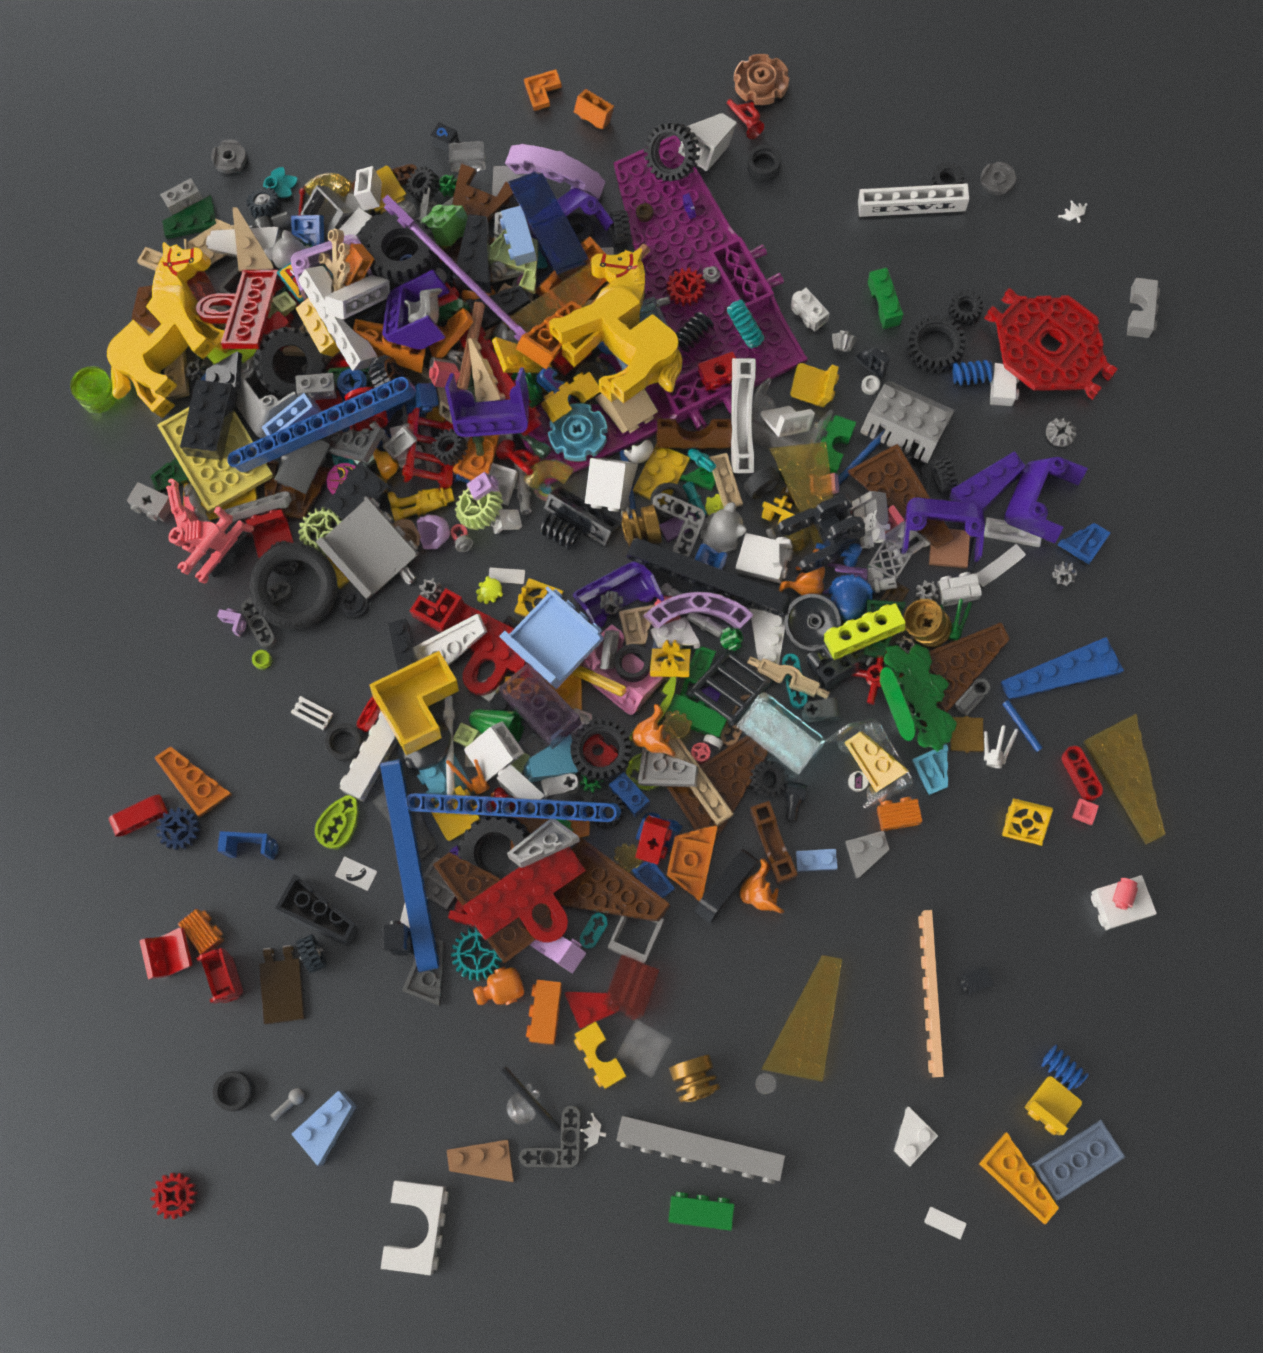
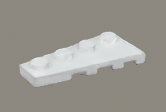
[413,614,487,666]

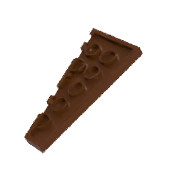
[848,444,954,549]

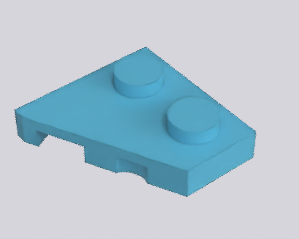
[912,744,948,796]

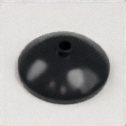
[784,593,842,651]
[397,717,451,770]

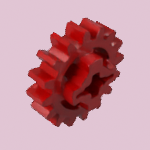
[667,267,706,307]
[150,1173,197,1220]

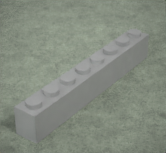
[616,1116,785,1184]

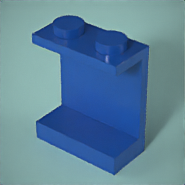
[217,831,279,860]

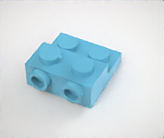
[417,754,471,804]

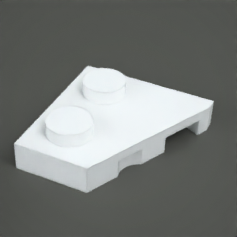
[651,617,700,648]

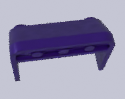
[527,188,614,270]
[382,270,450,350]
[445,367,529,437]
[1004,457,1088,543]
[901,498,985,562]
[573,561,665,628]

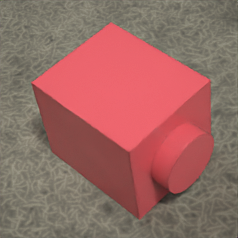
[429,361,460,388]

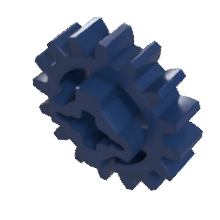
[156,807,200,851]

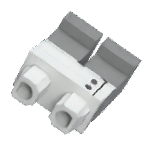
[851,491,890,549]

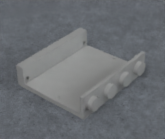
[316,496,419,599]

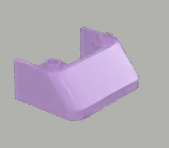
[291,234,372,301]

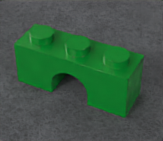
[868,268,903,329]
[813,415,856,475]

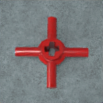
[851,651,902,705]

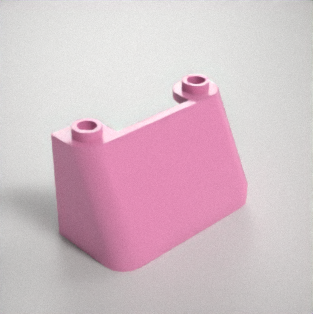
[580,624,667,715]

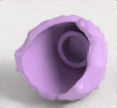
[417,515,450,550]

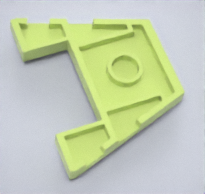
[490,230,538,294]

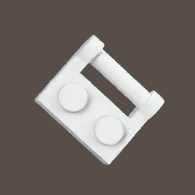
[882,521,930,565]

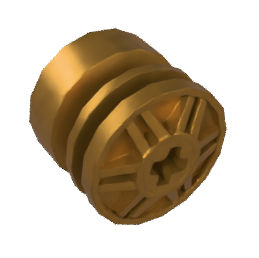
[621,505,662,547]
[903,599,952,647]
[669,1054,721,1102]

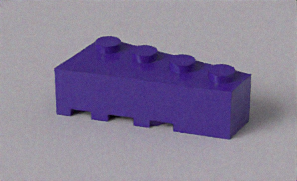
[949,451,1025,512]

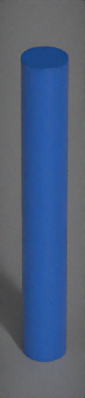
[1002,700,1043,752]

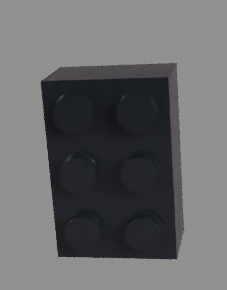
[325,462,393,520]

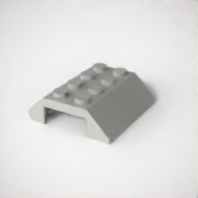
[860,380,955,464]

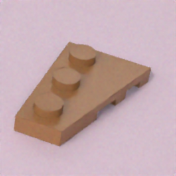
[447,1140,514,1182]

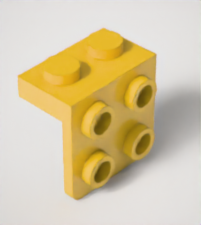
[374,166,407,214]
[790,363,839,408]
[431,785,481,841]
[1024,1076,1082,1136]

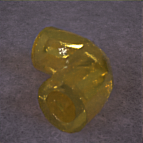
[303,172,352,197]
[523,460,574,489]

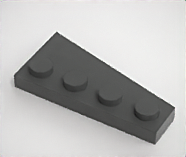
[320,428,385,463]
[372,785,437,860]

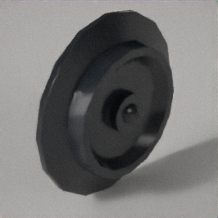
[565,357,616,405]

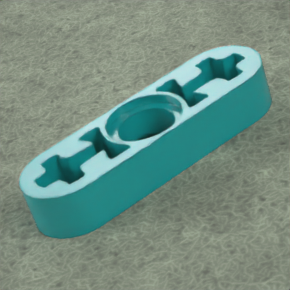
[782,654,808,709]

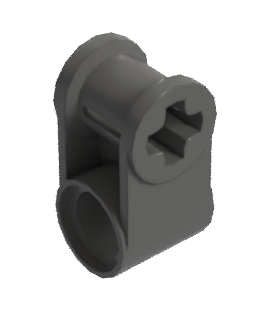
[801,698,840,723]

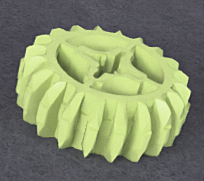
[455,488,503,531]
[298,507,343,557]

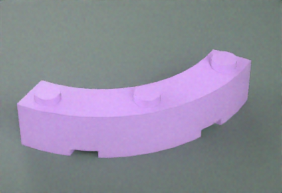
[505,144,605,200]
[643,592,753,629]
[530,937,586,974]

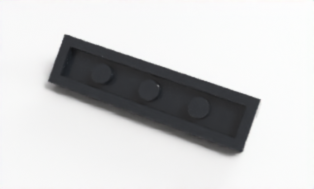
[544,486,621,546]

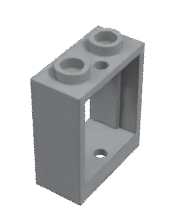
[608,916,664,966]

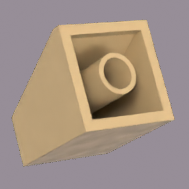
[595,389,658,433]

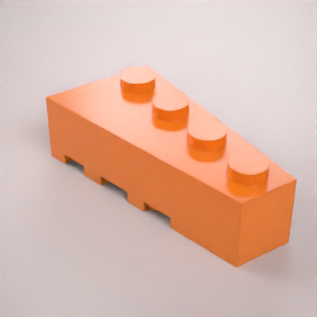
[515,300,582,370]
[353,319,426,373]

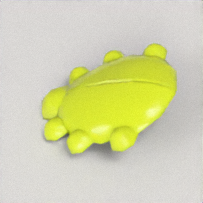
[705,494,724,516]
[476,576,503,605]

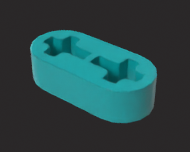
[580,913,608,949]

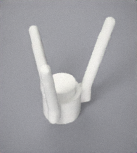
[984,725,1018,768]

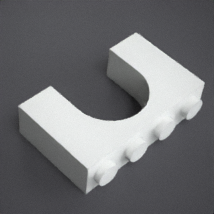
[381,1180,449,1275]

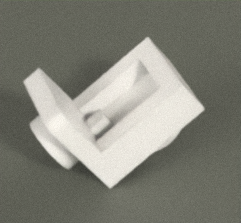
[491,510,522,534]
[768,537,792,568]

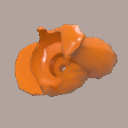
[779,548,825,596]
[632,704,676,757]
[739,858,785,913]

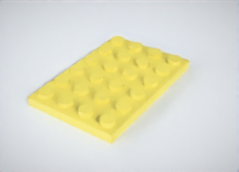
[157,407,274,514]

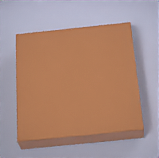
[929,529,970,569]

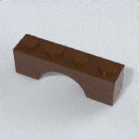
[656,418,732,449]
[750,801,798,885]

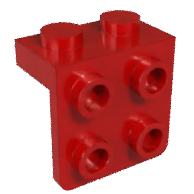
[246,509,294,558]

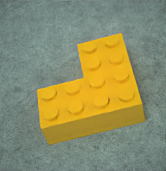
[369,651,459,756]

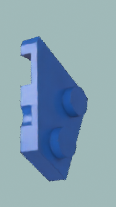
[291,215,324,246]
[1058,523,1110,564]

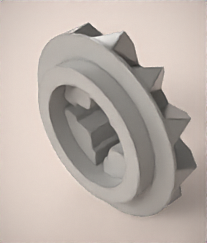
[1046,418,1076,447]

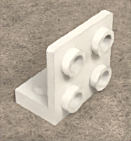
[760,406,815,437]

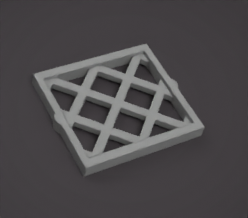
[869,537,913,580]

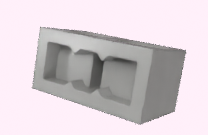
[296,373,337,400]

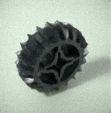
[368,355,407,398]

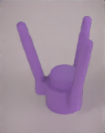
[823,563,867,594]

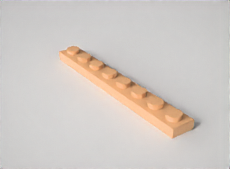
[918,910,944,1077]

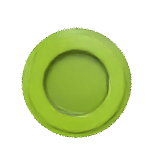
[252,650,272,670]

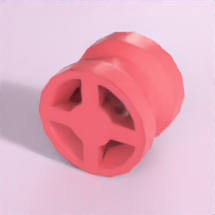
[691,742,711,765]

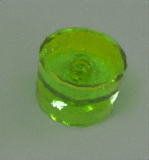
[70,366,117,413]

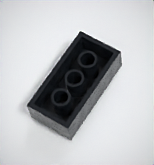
[180,380,238,460]

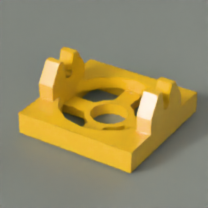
[514,578,564,617]
[650,640,691,677]
[1002,798,1053,846]

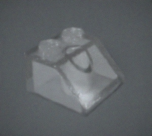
[617,1019,672,1078]

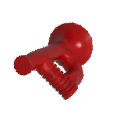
[727,99,764,139]
[496,439,540,476]

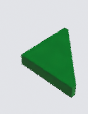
[680,467,716,491]

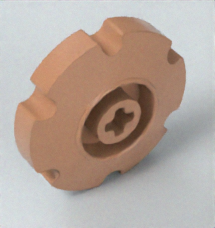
[734,54,789,105]

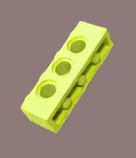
[824,603,906,660]

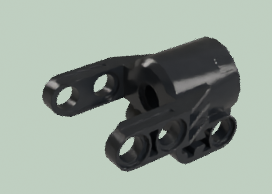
[777,493,866,573]

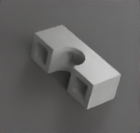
[1127,278,1160,338]

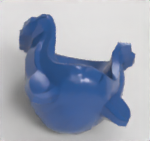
[828,574,873,623]

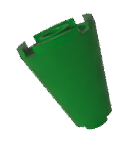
[469,709,525,743]

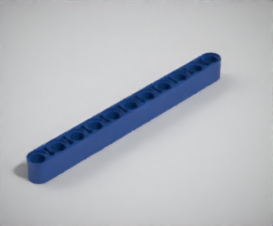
[227,377,416,472]
[380,759,440,973]
[406,793,621,822]

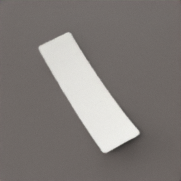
[977,544,1026,587]

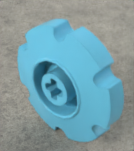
[548,403,608,461]

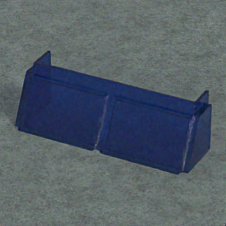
[508,172,591,282]

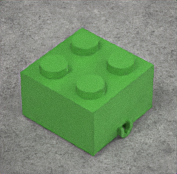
[422,204,468,246]

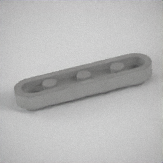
[219,492,292,525]

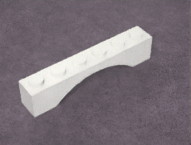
[298,266,378,371]
[731,358,755,473]

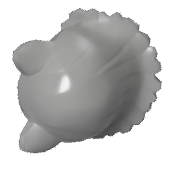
[264,230,310,269]
[404,288,442,324]
[700,502,747,553]

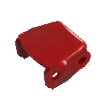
[197,948,243,1004]

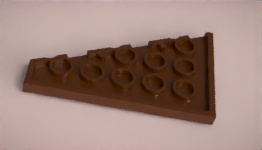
[899,622,1010,732]
[667,724,775,844]
[553,837,671,922]
[433,852,568,963]

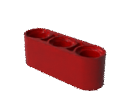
[1062,746,1103,802]
[109,794,168,837]

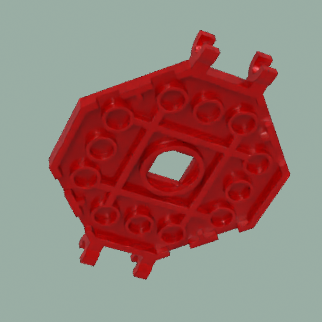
[985,288,1118,400]

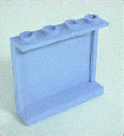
[500,586,604,689]

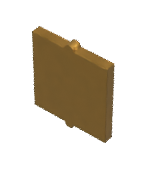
[951,716,984,753]

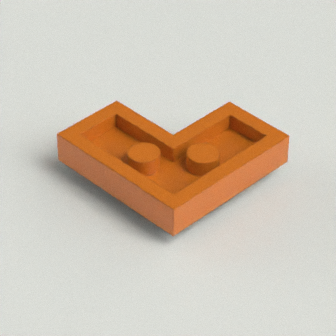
[524,69,562,111]

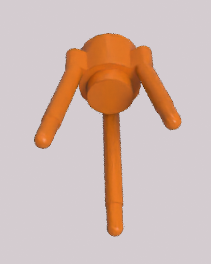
[446,759,490,795]

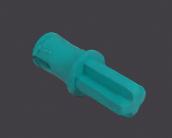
[688,448,716,472]
[682,482,707,518]

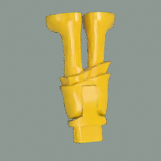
[387,488,455,522]

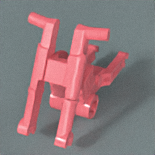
[166,479,254,584]

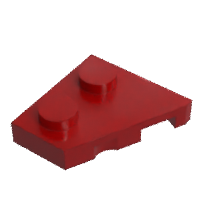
[564,992,617,1029]

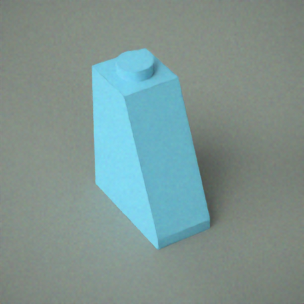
[524,734,578,782]

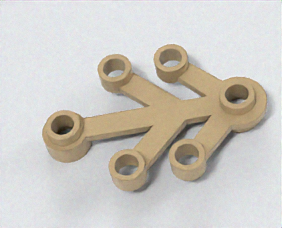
[318,229,351,293]

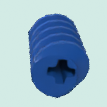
[952,360,993,386]
[1041,1044,1089,1091]

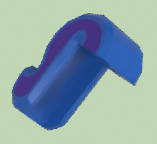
[537,367,571,414]

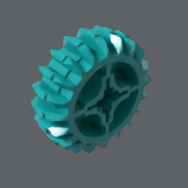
[727,300,764,349]
[451,927,502,981]

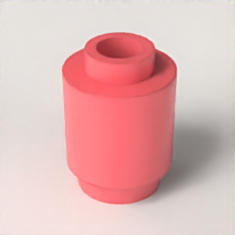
[1112,878,1138,910]

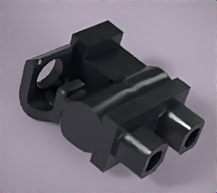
[806,637,866,691]

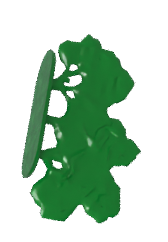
[880,644,957,752]

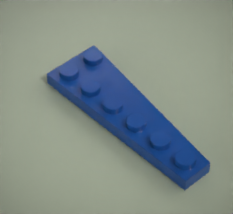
[1000,637,1124,700]

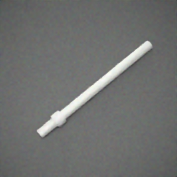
[443,696,455,806]

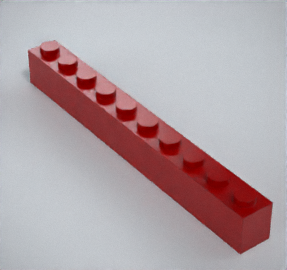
[438,282,542,437]

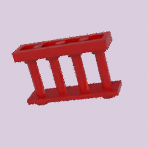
[402,407,454,490]

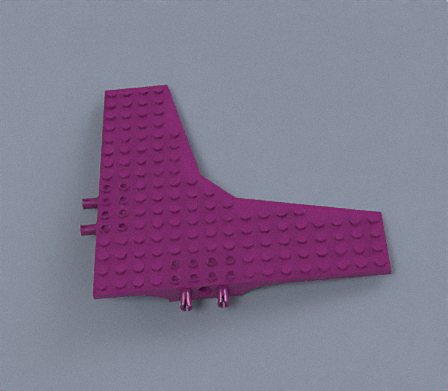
[518,135,808,486]

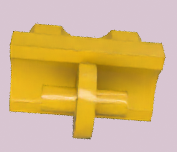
[761,495,795,525]

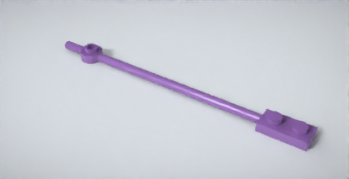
[383,195,526,342]

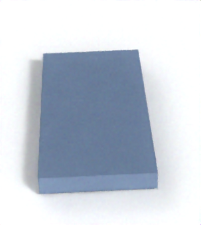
[1031,1120,1125,1202]

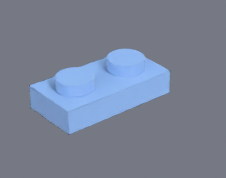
[796,849,837,872]

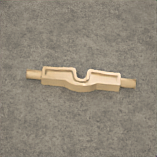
[747,656,830,699]

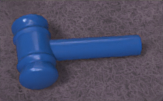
[815,542,862,567]

